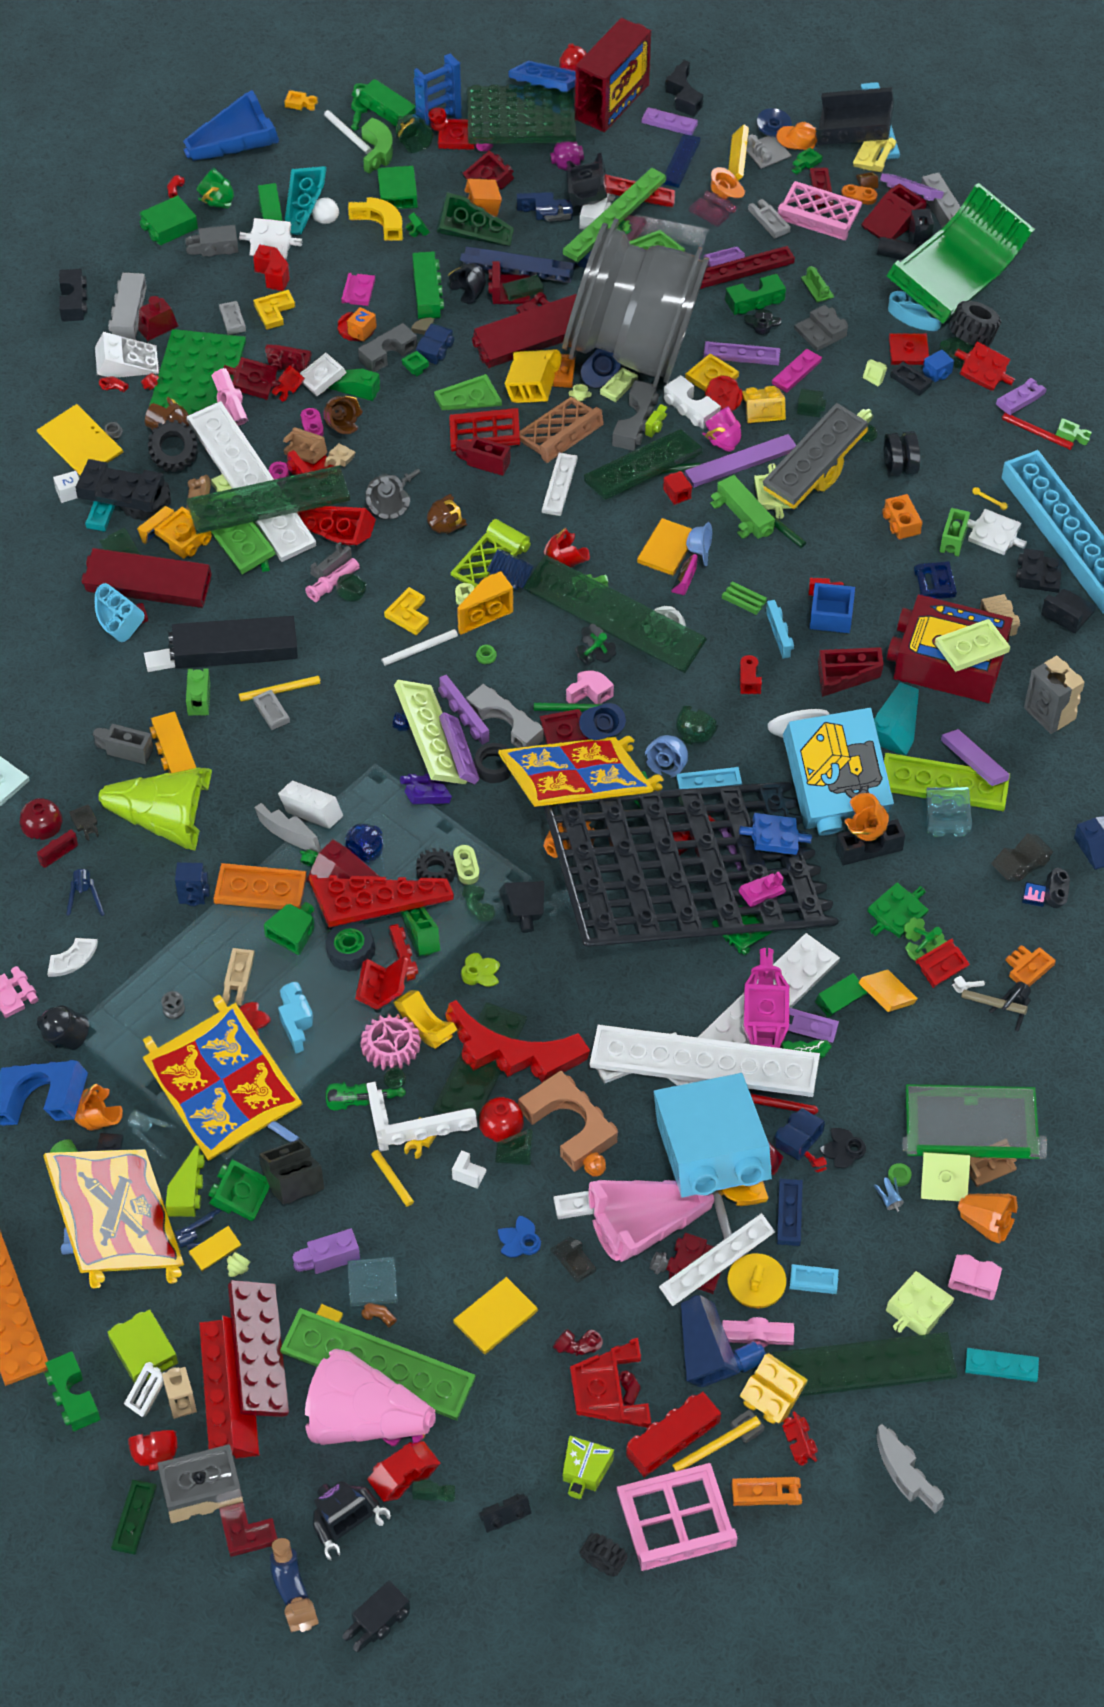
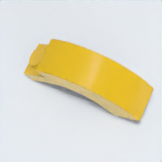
[348,197,403,240]
[393,990,457,1049]

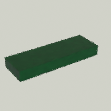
[111,1479,157,1555]

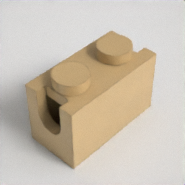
[162,1367,197,1419]

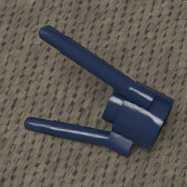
[66,869,105,916]
[175,1209,222,1250]

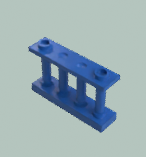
[413,54,462,134]

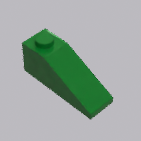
[328,369,380,401]
[400,907,440,956]

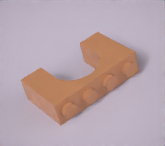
[518,1071,618,1172]

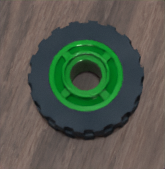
[325,922,376,971]

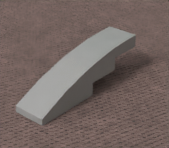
[255,803,321,854]

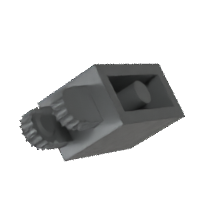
[185,225,238,257]
[93,724,154,765]

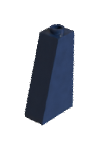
[681,1295,739,1387]

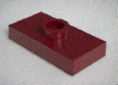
[37,829,78,868]

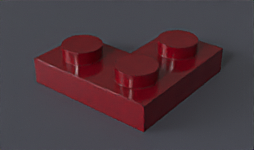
[219,1502,278,1557]

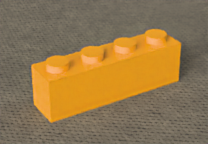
[149,711,196,774]

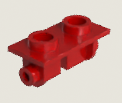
[782,1411,818,1465]

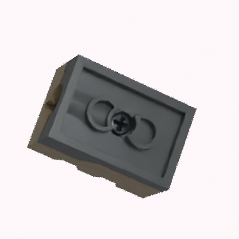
[1024,655,1085,734]
[157,1444,244,1523]

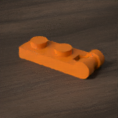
[732,1477,802,1506]

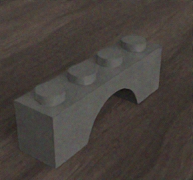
[612,380,659,451]

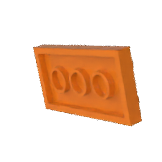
[214,863,307,910]

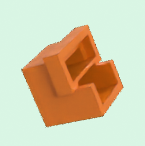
[465,179,502,217]

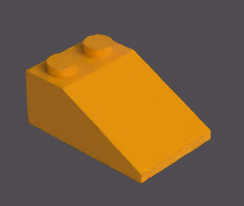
[457,571,513,635]

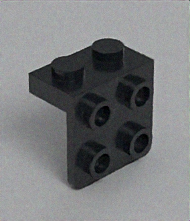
[1041,589,1096,634]

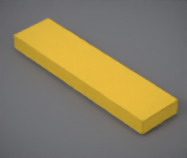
[728,125,749,181]

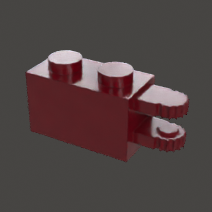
[456,436,510,476]

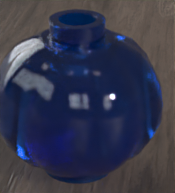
[345,824,384,862]

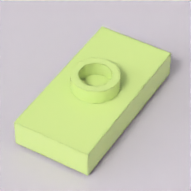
[600,367,638,402]

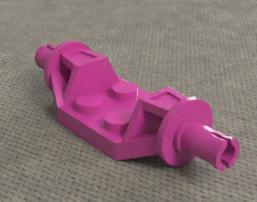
[744,948,789,1048]

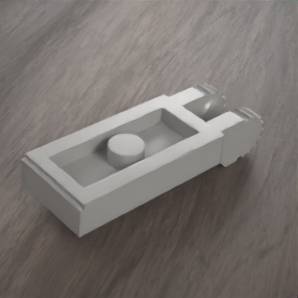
[748,199,790,238]

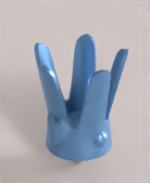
[874,1177,904,1212]

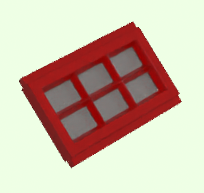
[450,408,520,452]

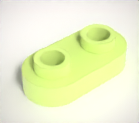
[453,845,479,885]

